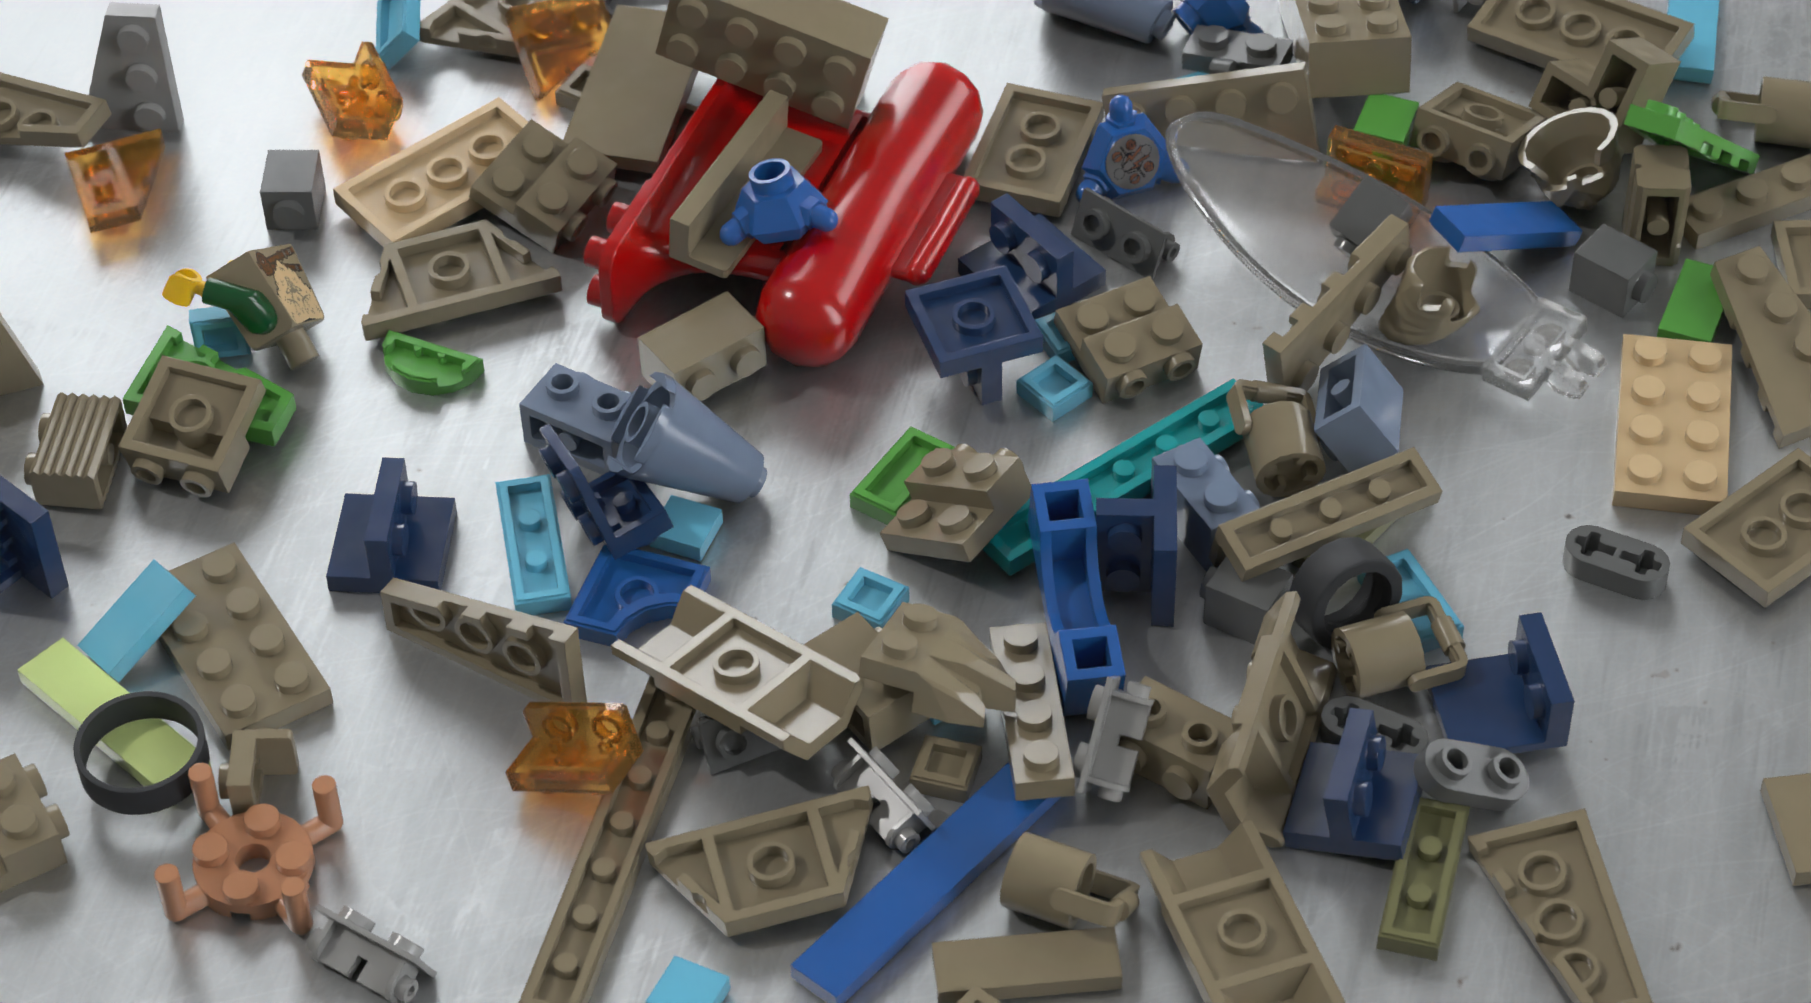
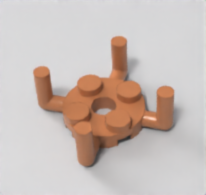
[154,763,343,935]

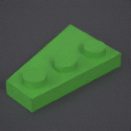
[122,325,297,447]

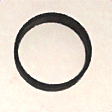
[73,691,210,815]

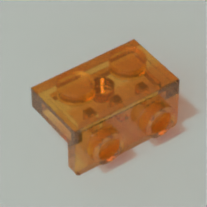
[302,41,403,141]
[1314,125,1433,231]
[505,702,644,795]

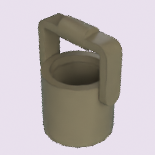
[1711,76,1811,149]
[1226,379,1326,497]
[1331,596,1468,699]
[1000,832,1140,929]

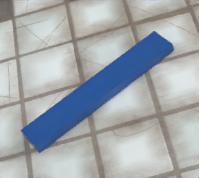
[790,762,1062,1003]

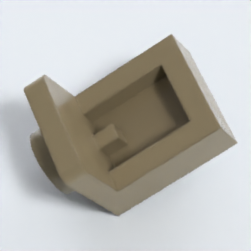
[218,728,299,815]

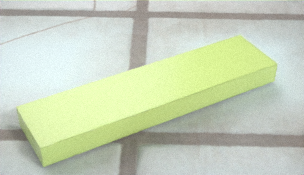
[17,637,211,786]

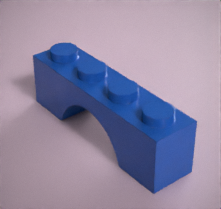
[1028,478,1126,716]

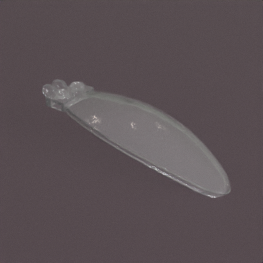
[1165,111,1607,401]

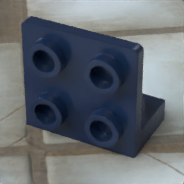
[1425,612,1575,754]

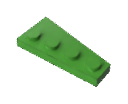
[1624,99,1760,174]

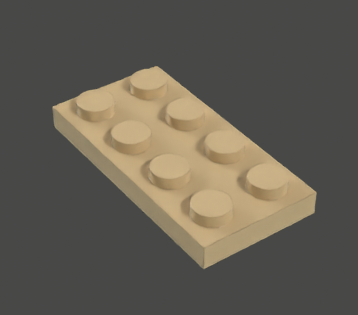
[333,97,528,247]
[1612,334,1732,515]

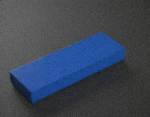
[1429,201,1583,253]

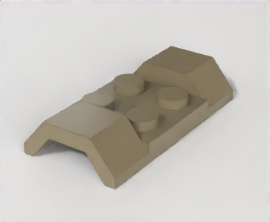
[611,585,864,760]
[1206,591,1338,848]
[1139,820,1346,1003]

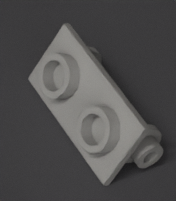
[1073,675,1154,802]
[831,737,937,853]
[306,904,437,1003]

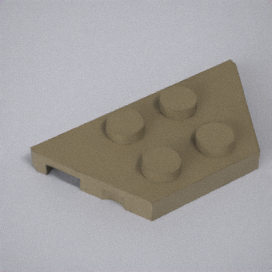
[420,0,588,58]
[361,219,562,341]
[645,785,873,937]

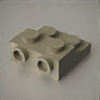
[1409,81,1547,181]
[469,119,618,254]
[1054,276,1203,404]
[118,355,266,497]
[880,443,1031,562]
[0,753,70,893]

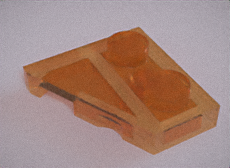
[505,0,611,101]
[64,129,165,233]

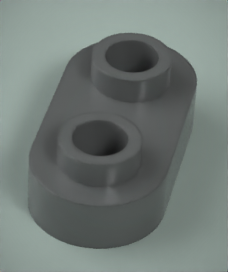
[1413,738,1529,811]

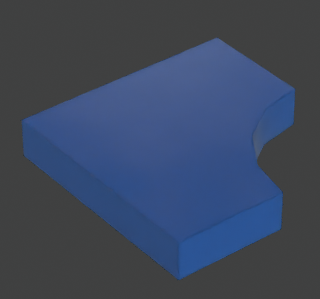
[563,545,711,647]

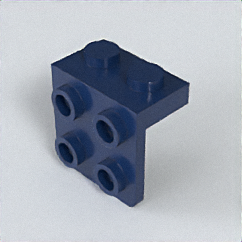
[538,424,674,560]

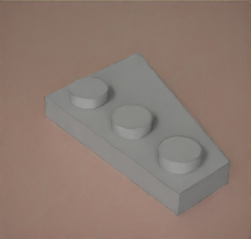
[88,2,184,133]

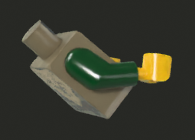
[162,244,324,371]

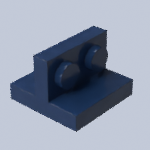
[958,193,1106,319]
[905,265,1043,405]
[326,457,457,593]
[1096,465,1177,627]
[0,475,69,599]
[1283,708,1423,860]

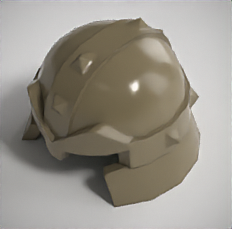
[1517,107,1625,211]

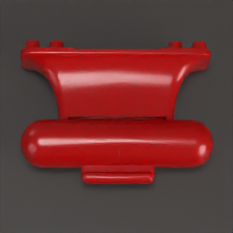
[583,61,984,367]

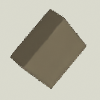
[909,734,982,803]

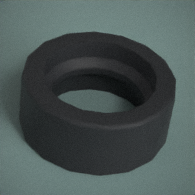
[1289,537,1402,651]

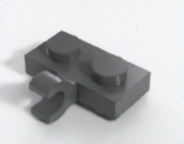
[1182,25,1293,74]

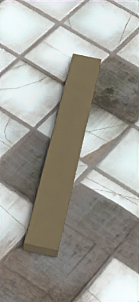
[519,676,701,1003]

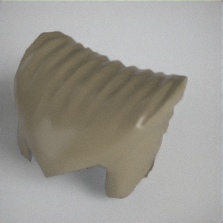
[1378,245,1480,345]

